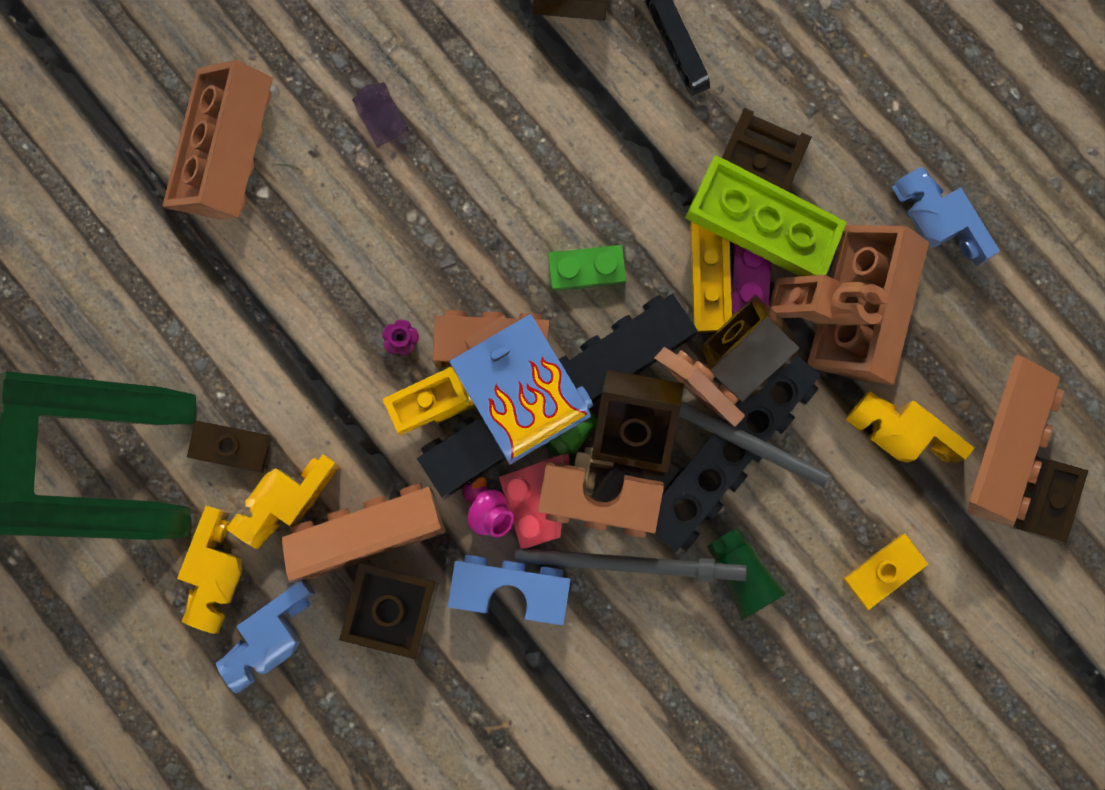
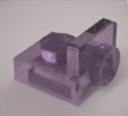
[352,82,409,148]

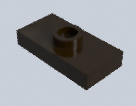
[187,420,272,473]

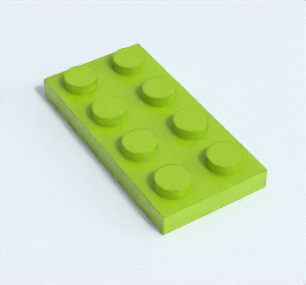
[685,155,847,276]

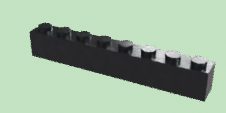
[417,293,698,500]

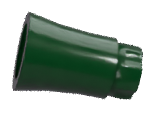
[707,528,788,621]

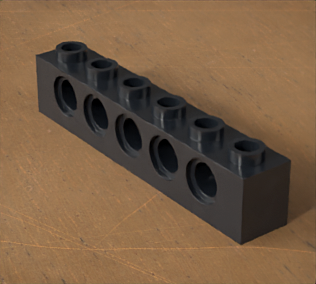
[648,355,821,553]

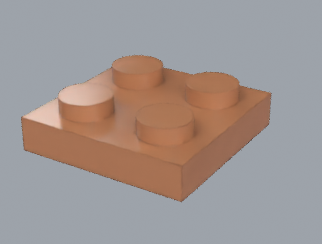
[655,347,745,427]

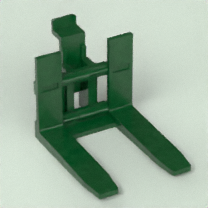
[0,371,196,540]

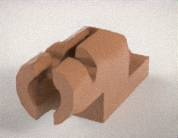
[769,275,887,325]

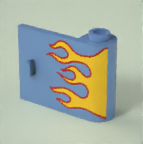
[449,314,594,464]

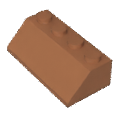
[162,60,273,219]
[807,225,929,385]
[967,355,1064,528]
[282,483,446,582]

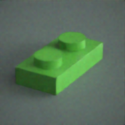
[548,245,626,292]

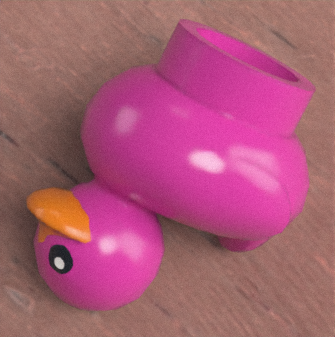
[462,477,514,538]

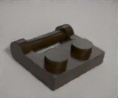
[722,107,812,191]

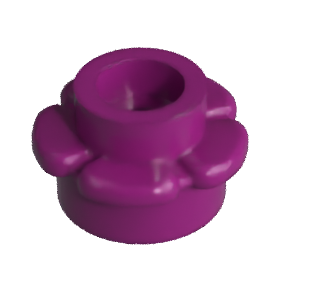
[382,319,419,356]

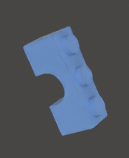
[448,555,570,625]

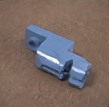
[892,167,1000,267]
[216,580,315,694]

